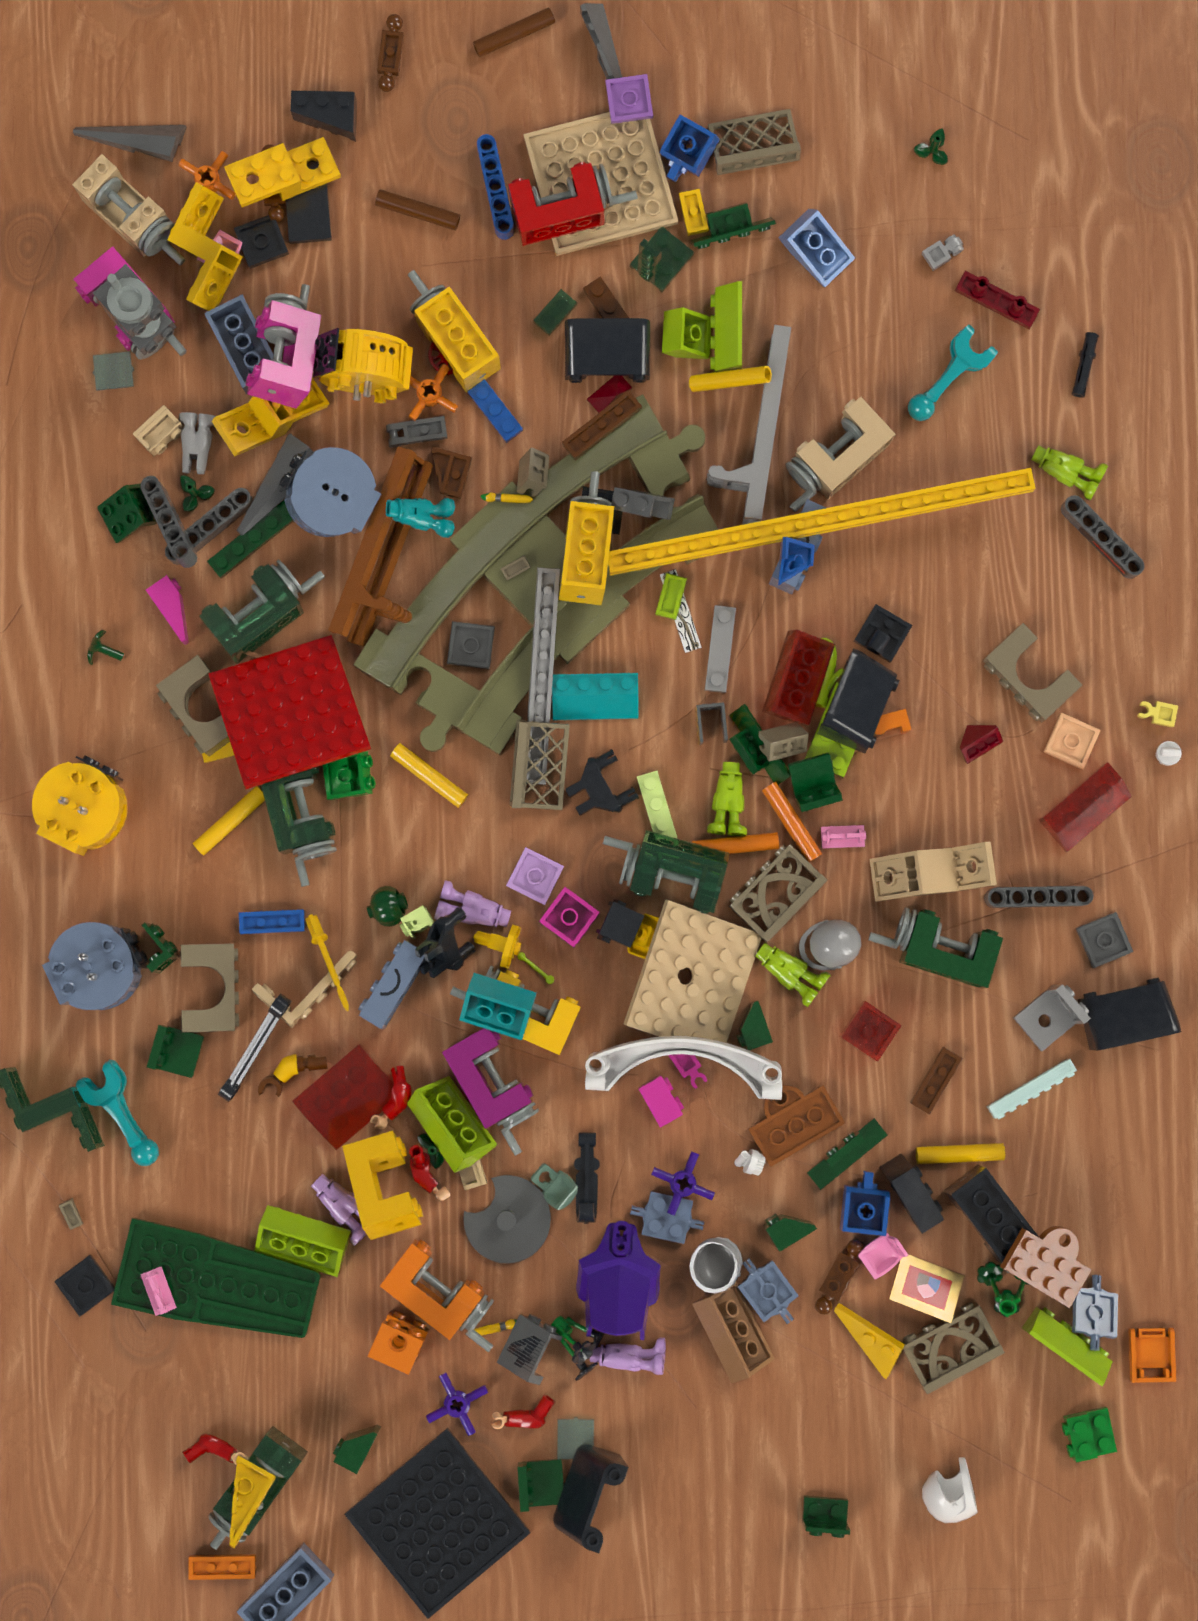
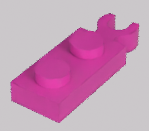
[668,1054,707,1089]

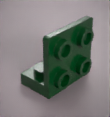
[97,484,157,543]
[788,753,843,812]
[142,922,179,974]
[146,1025,204,1078]
[517,1459,564,1512]
[802,1496,850,1538]

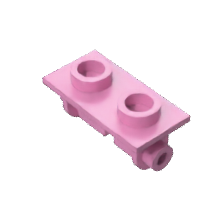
[821,825,866,848]
[140,1266,177,1316]

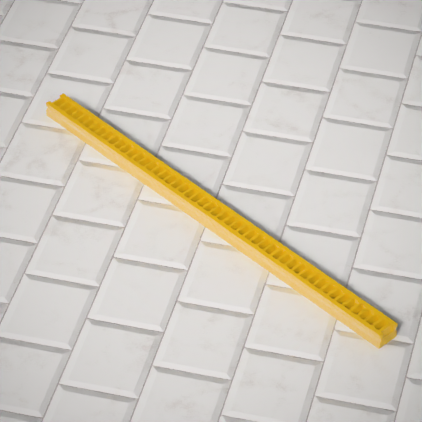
[608,468,1036,576]

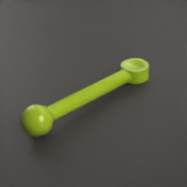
[517,952,554,984]

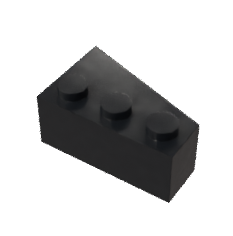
[290,90,357,142]
[879,1154,944,1234]

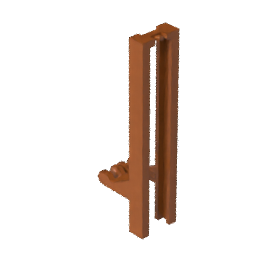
[328,447,433,647]

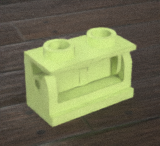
[399,905,434,939]

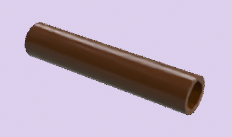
[473,7,555,58]
[375,189,461,231]

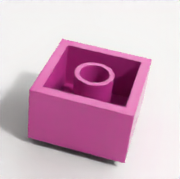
[539,887,600,948]
[638,1075,684,1128]

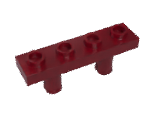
[955,270,1040,330]

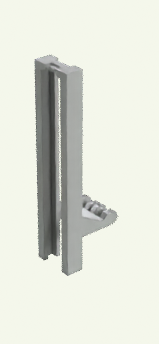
[706,325,791,525]

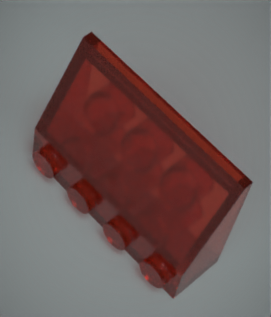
[292,1044,394,1150]

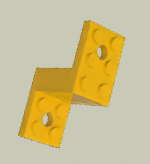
[167,182,243,311]

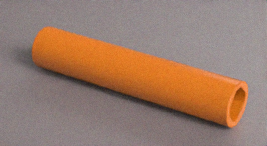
[762,782,822,862]
[692,832,779,858]

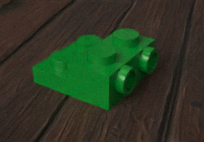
[323,751,376,800]
[1061,1407,1117,1463]

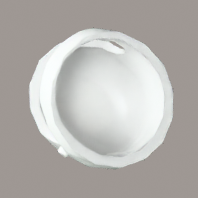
[922,1457,978,1523]

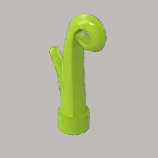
[809,638,844,708]

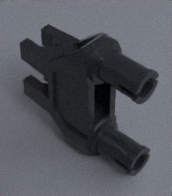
[565,749,639,816]
[415,907,476,978]

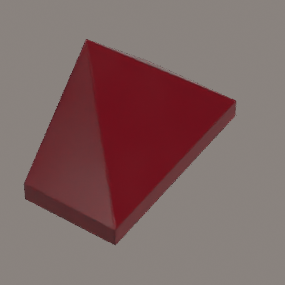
[587,376,632,413]
[960,725,1003,764]

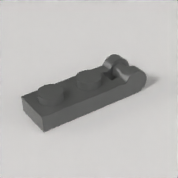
[386,416,448,448]

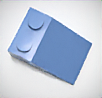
[778,209,855,287]

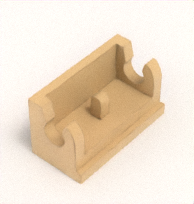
[459,1159,488,1190]

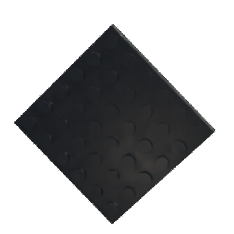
[344,1427,531,1619]

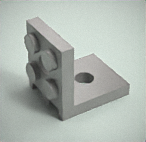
[1013,984,1091,1051]

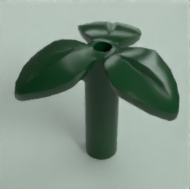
[913,128,948,165]
[180,475,215,512]
[87,630,124,665]
[417,1133,445,1169]

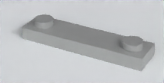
[704,605,736,693]

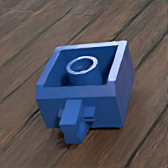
[660,114,720,182]
[840,1171,890,1236]

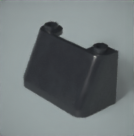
[565,318,650,383]
[817,648,900,754]
[1078,977,1182,1051]
[553,1444,629,1553]

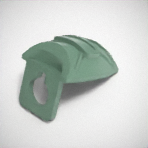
[531,1163,578,1210]

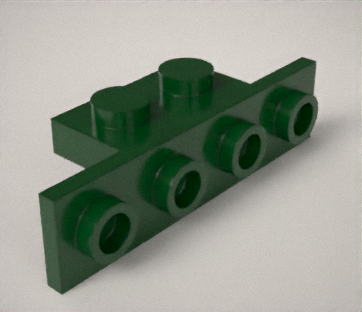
[690,202,776,249]
[729,704,790,785]
[807,1118,888,1190]

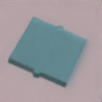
[92,352,134,391]
[557,1417,594,1459]

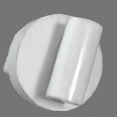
[1155,741,1181,766]
[734,1149,766,1176]

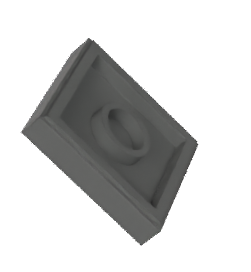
[447,621,495,669]
[1075,912,1133,968]

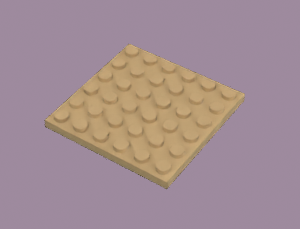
[524,112,679,256]

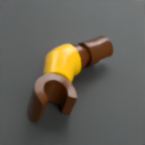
[258,1054,328,1097]

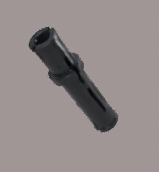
[1071,332,1099,398]

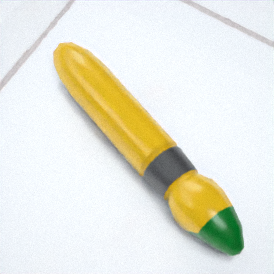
[480,492,533,503]
[473,1319,517,1336]

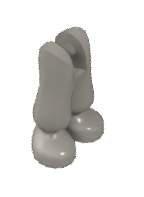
[179,412,216,475]

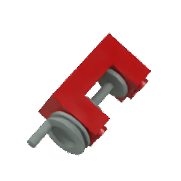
[508,162,638,246]

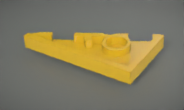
[834,1303,905,1379]
[229,1455,276,1548]

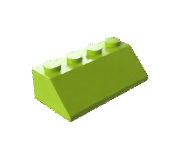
[710,281,742,372]
[407,1076,497,1173]
[254,1205,351,1277]
[1022,1307,1113,1386]

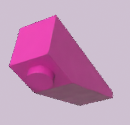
[146,575,189,645]

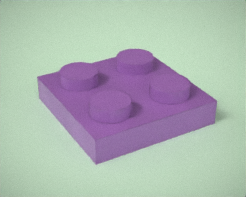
[605,74,653,124]

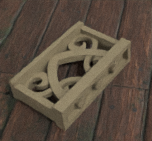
[729,844,827,943]
[902,1302,1005,1394]

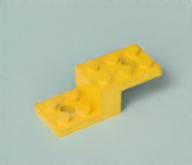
[224,137,341,208]
[211,378,330,456]

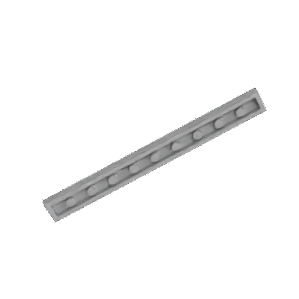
[526,567,560,785]

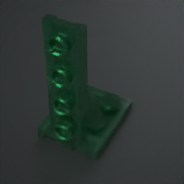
[630,227,694,292]

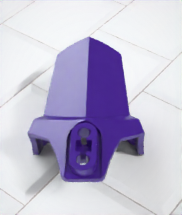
[576,1221,661,1340]

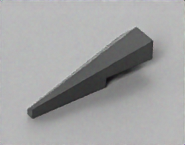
[580,3,622,79]
[73,125,187,162]
[236,433,313,536]

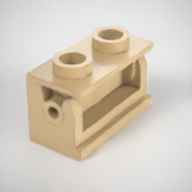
[133,405,184,456]

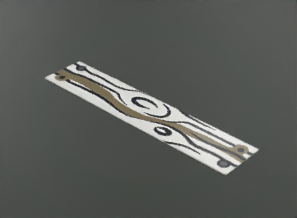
[660,569,702,653]

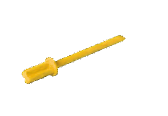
[305,914,349,1011]

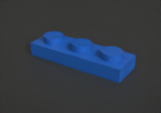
[468,379,523,443]
[239,910,305,934]

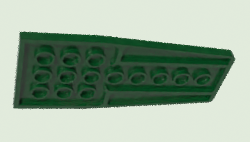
[111,1218,321,1338]

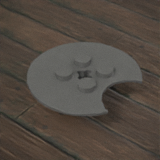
[464,1175,551,1263]

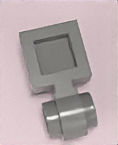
[922,234,964,271]

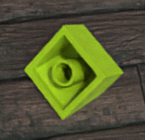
[662,307,711,359]

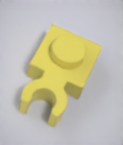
[1137,701,1178,727]

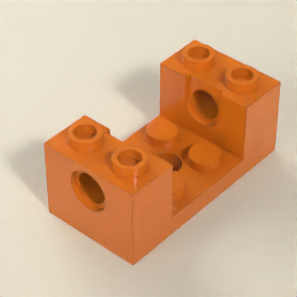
[367,1311,430,1375]

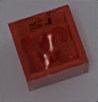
[839,1001,902,1062]

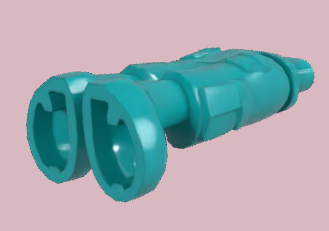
[386,498,455,538]

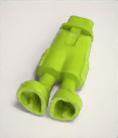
[1031,445,1108,500]
[707,762,747,836]
[755,943,830,1007]

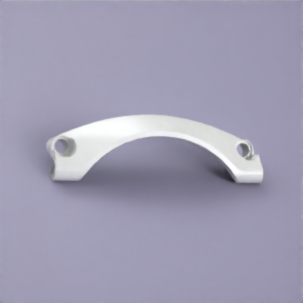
[585,1036,782,1100]

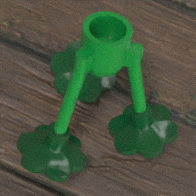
[977,1262,1029,1317]

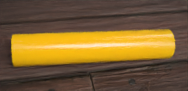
[689,365,772,392]
[390,743,468,808]
[192,786,268,856]
[916,1143,1005,1164]

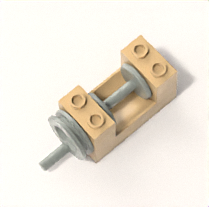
[72,154,186,265]
[785,397,896,512]

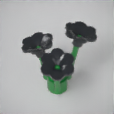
[551,1316,605,1381]

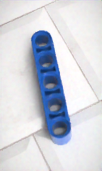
[477,134,514,240]

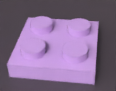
[506,847,564,905]

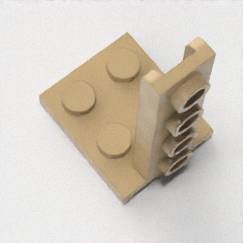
[252,951,357,1028]

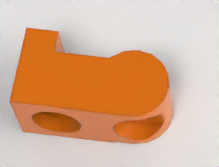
[874,709,911,737]

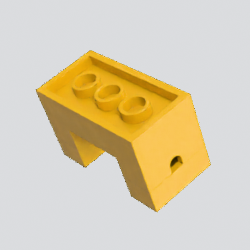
[342,1131,423,1240]

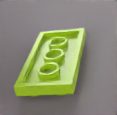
[805,682,855,778]

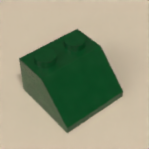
[736,1001,773,1050]
[763,1213,817,1252]
[333,1424,382,1474]

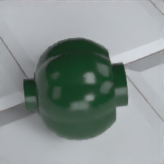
[367,886,408,927]

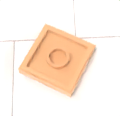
[1043,713,1101,770]

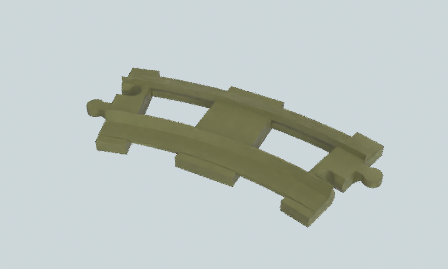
[354,394,718,756]

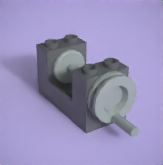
[93,264,176,356]

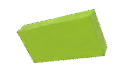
[655,573,687,620]

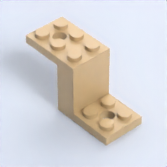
[870,842,997,902]

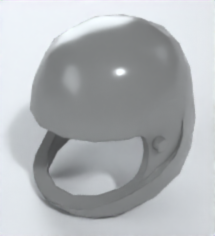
[799,920,861,970]
[689,1237,743,1294]

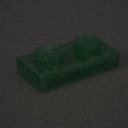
[533,289,577,336]

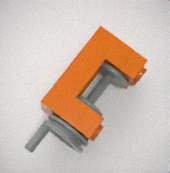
[380,1239,494,1352]

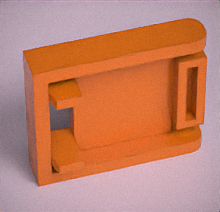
[1128,1328,1176,1383]

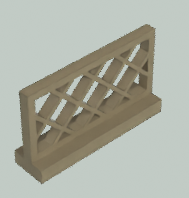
[708,109,801,175]
[509,720,570,810]

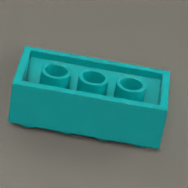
[552,673,639,720]

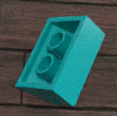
[459,973,537,1040]

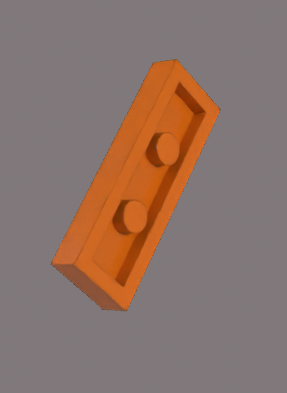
[189,1554,256,1580]

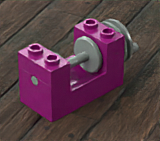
[442,1028,539,1156]

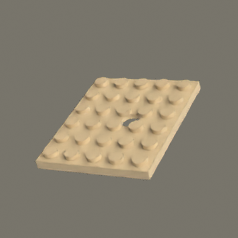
[624,900,761,1043]

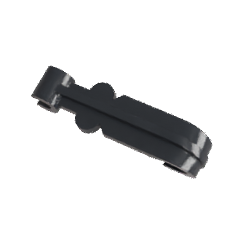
[574,1133,600,1224]

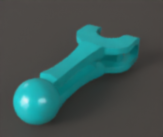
[908,324,998,421]
[76,1059,159,1166]

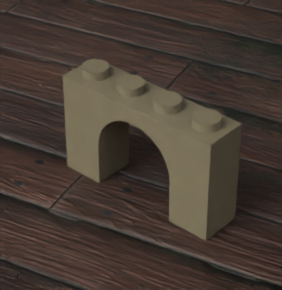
[983,623,1082,723]
[156,655,230,757]
[180,944,239,1032]

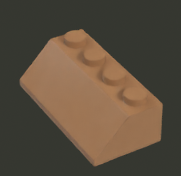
[692,1282,775,1383]

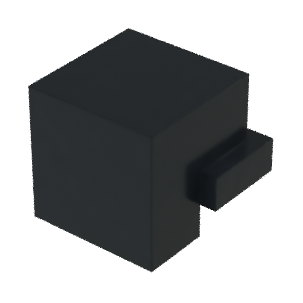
[596,899,644,948]

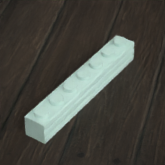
[986,1058,1077,1119]

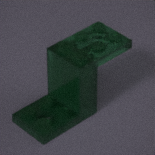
[0,1067,105,1152]

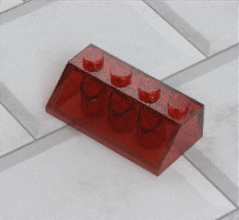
[762,630,835,725]
[1039,762,1132,852]

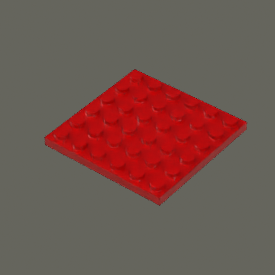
[208,635,371,789]

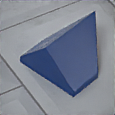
[778,537,815,585]

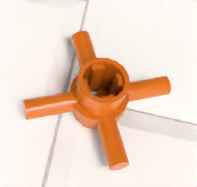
[179,151,236,200]
[408,364,458,421]

